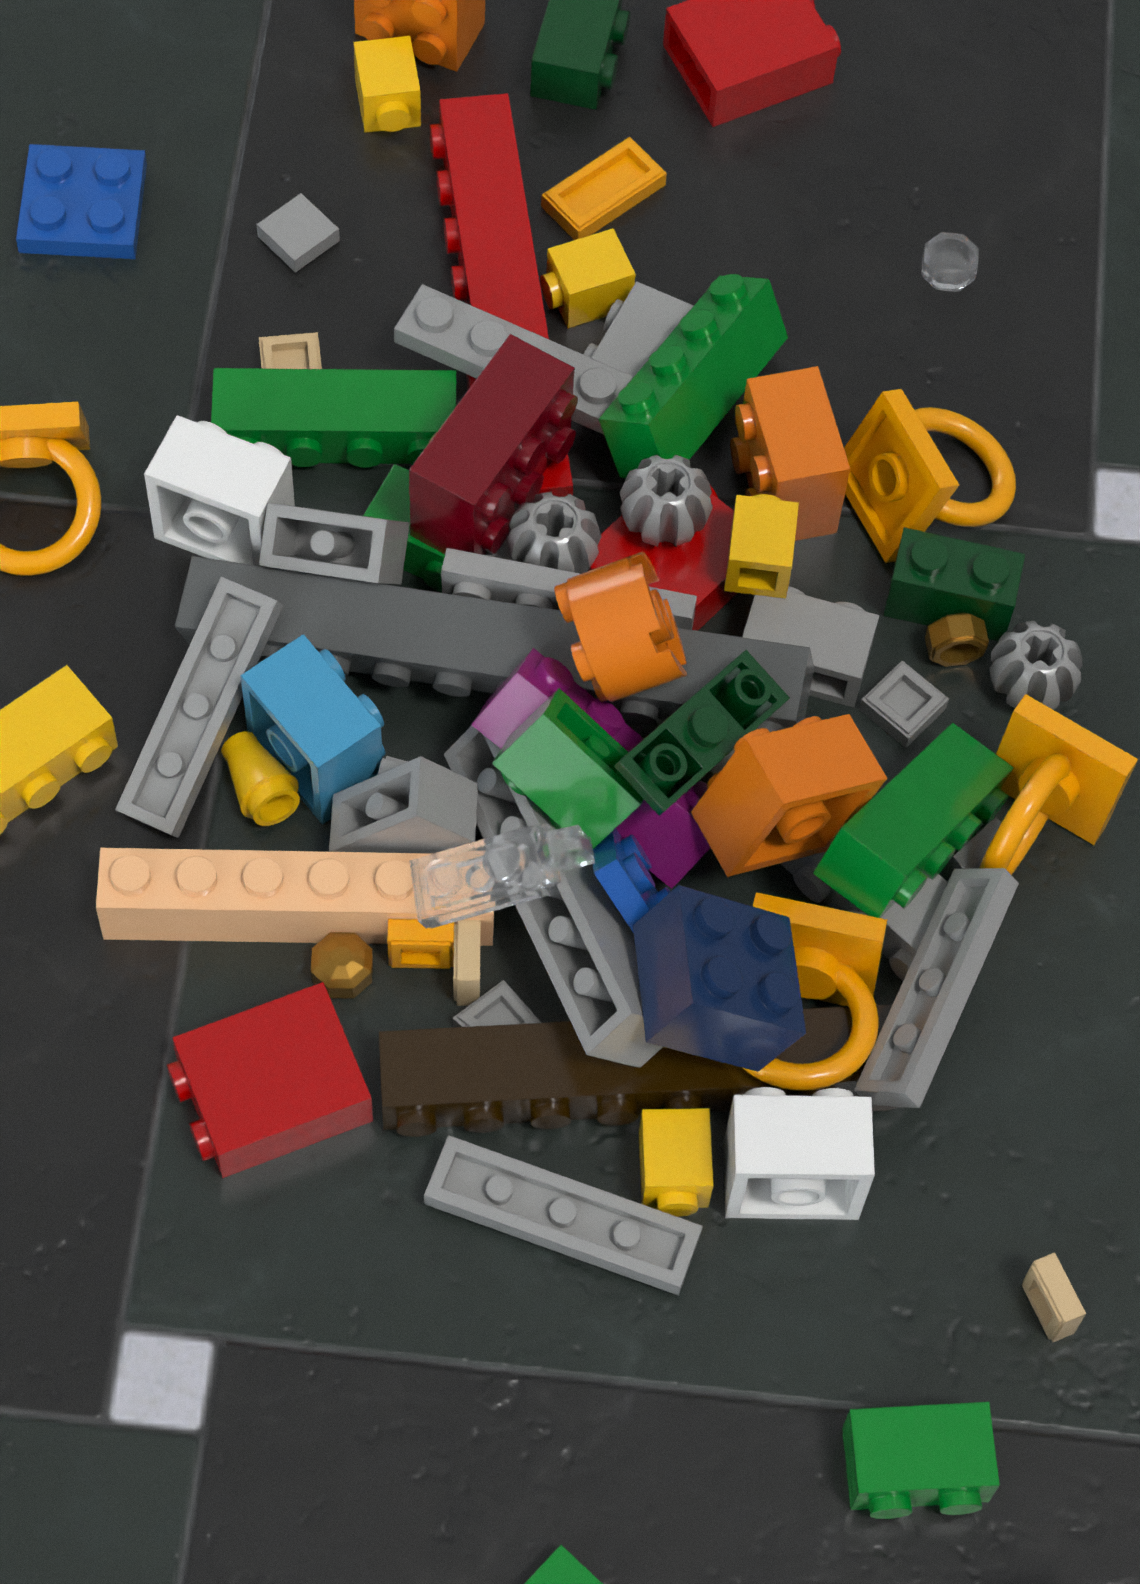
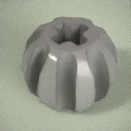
[620,455,713,547]
[507,491,601,574]
[989,620,1083,710]

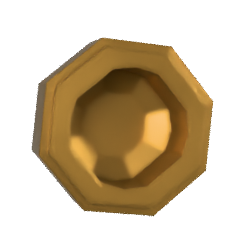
[925,613,989,667]
[311,932,373,999]

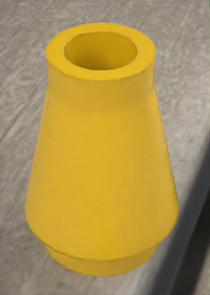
[221,731,300,826]

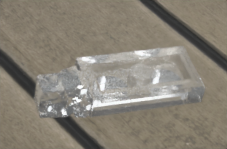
[409,824,595,929]

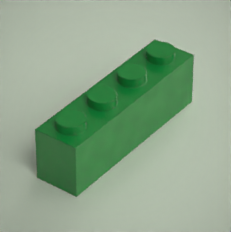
[598,274,788,478]
[211,368,456,468]
[813,723,1014,918]

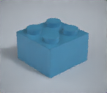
[240,634,385,825]

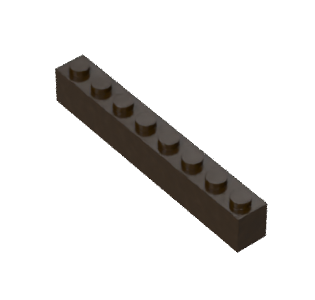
[379,1004,898,1137]

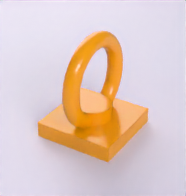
[844,389,1016,563]
[0,402,101,576]
[979,694,1138,875]
[743,892,887,1091]

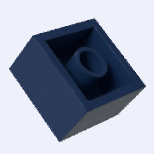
[633,885,806,1072]

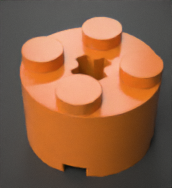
[554,552,687,702]

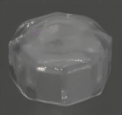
[921,232,979,292]

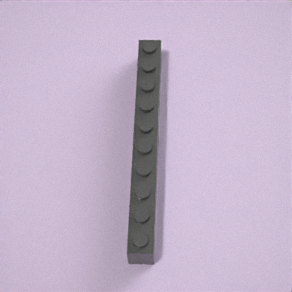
[175,556,814,732]

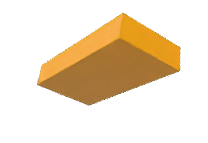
[541,137,667,240]

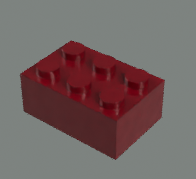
[409,334,578,555]

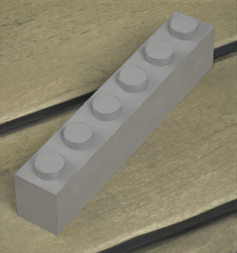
[444,726,662,1068]

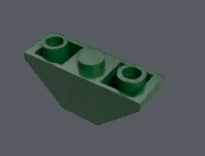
[614,650,790,816]

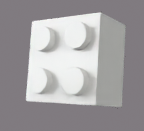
[144,415,295,568]
[723,1087,875,1220]

